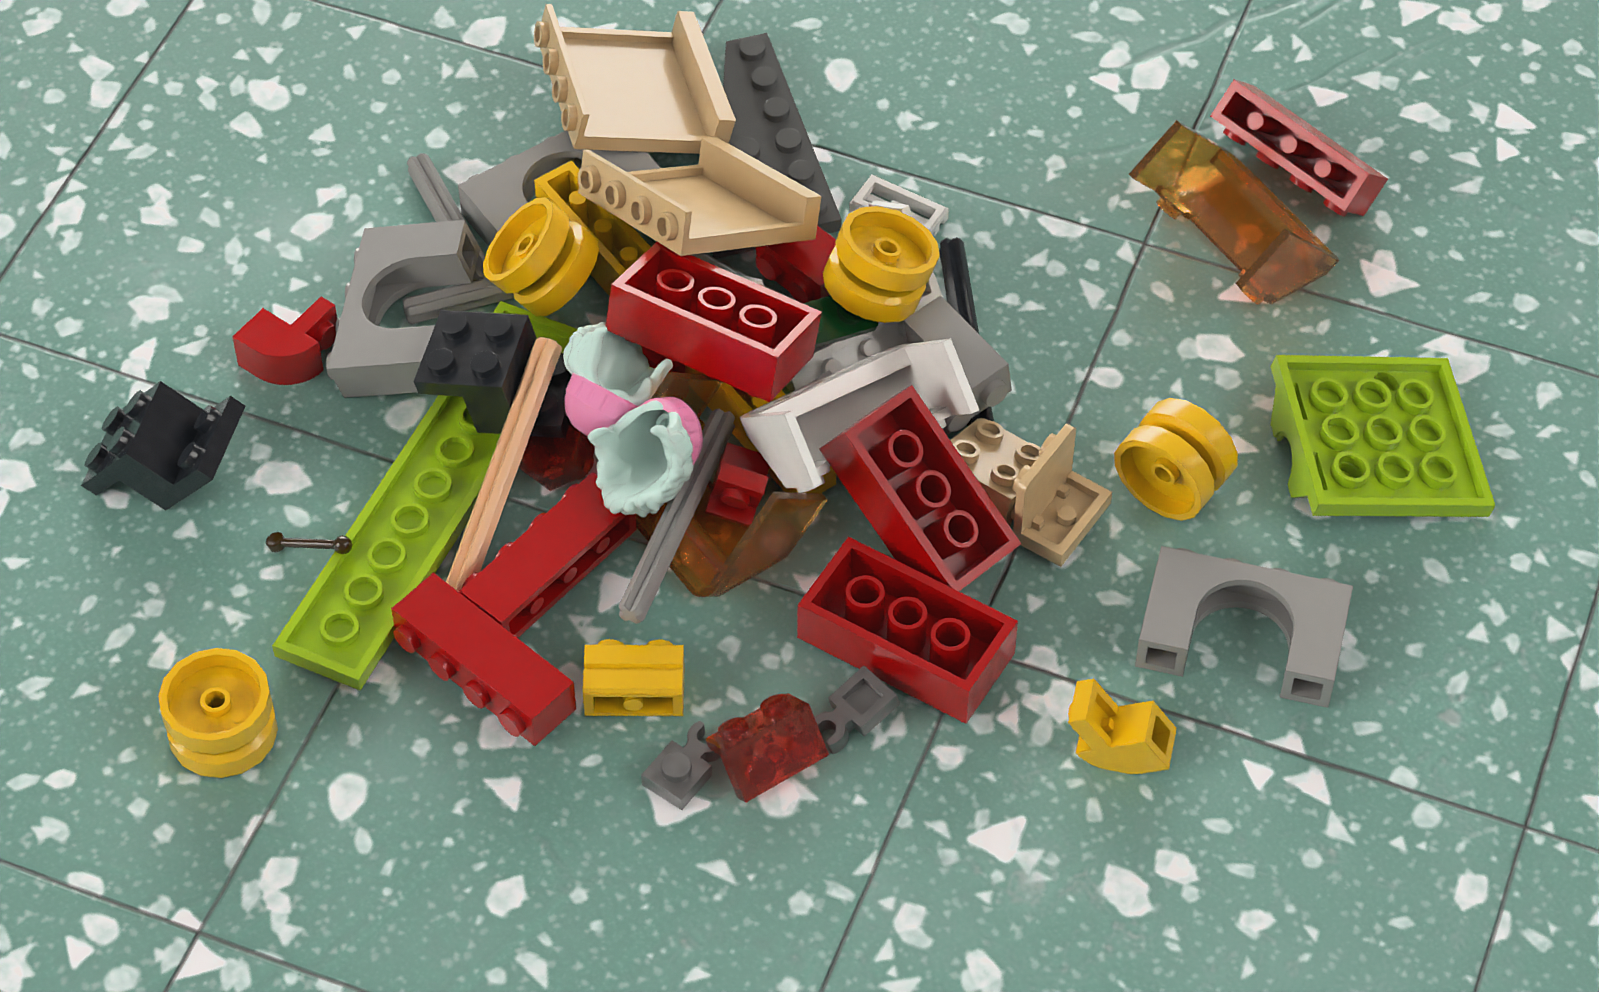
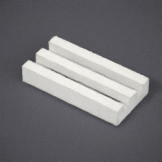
[849,175,949,236]

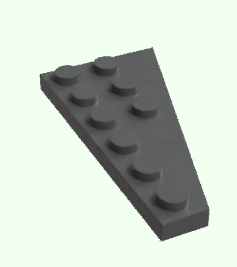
[713,33,842,259]

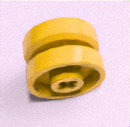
[483,197,599,317]
[823,206,940,323]
[1114,398,1238,521]
[158,648,278,778]

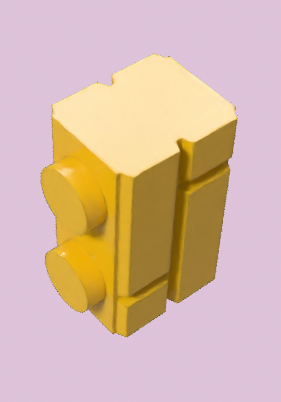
[583,639,685,716]

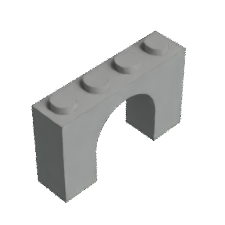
[458,131,661,246]
[326,220,480,398]
[806,295,1012,435]
[1135,546,1353,708]

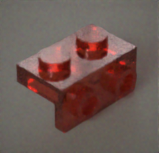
[519,423,595,491]
[705,693,829,803]

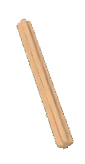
[446,337,562,592]

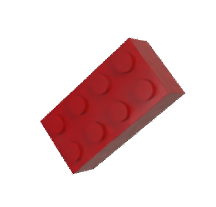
[605,242,822,403]
[819,385,1021,591]
[797,536,1018,724]

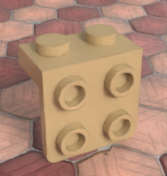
[950,418,1041,526]
[1011,424,1112,567]

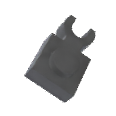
[809,666,900,754]
[641,721,726,810]

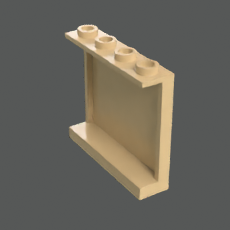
[534,4,736,154]
[578,137,822,256]

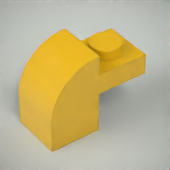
[1068,678,1177,774]

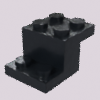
[413,310,572,438]
[81,381,246,511]

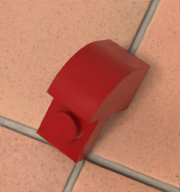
[232,296,337,385]
[705,442,770,528]

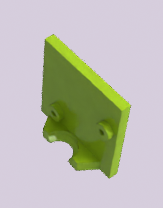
[1270,355,1496,517]

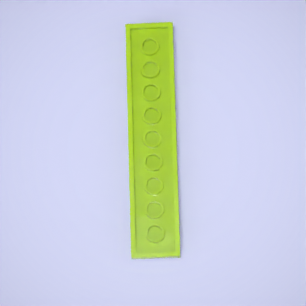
[272,301,578,691]

